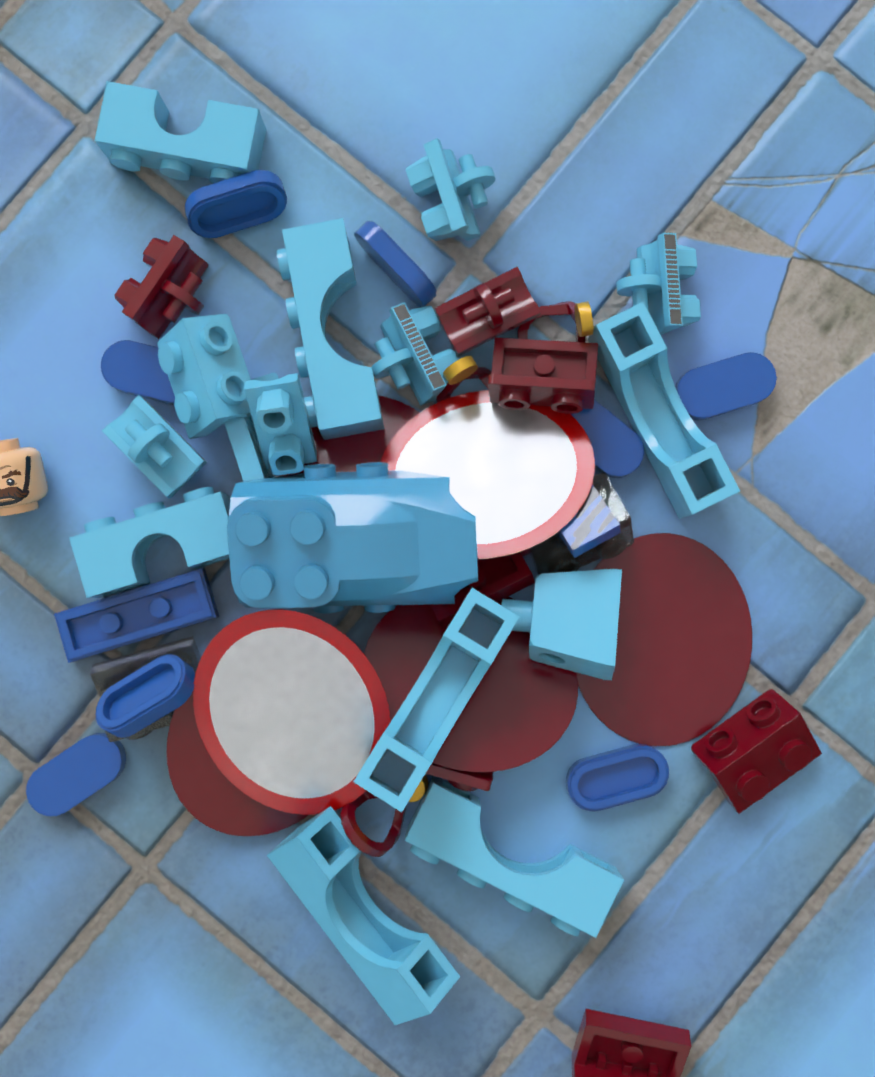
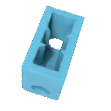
[502,569,622,680]

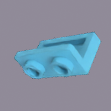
[157,314,251,439]

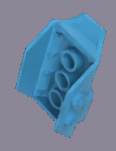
[227,462,478,614]

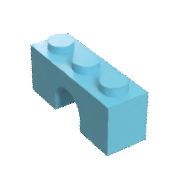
[94,81,266,184]
[69,487,231,598]

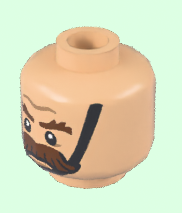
[0,438,48,516]

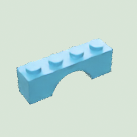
[277,218,384,440]
[588,301,740,519]
[353,588,520,813]
[404,776,624,938]
[267,806,460,1025]

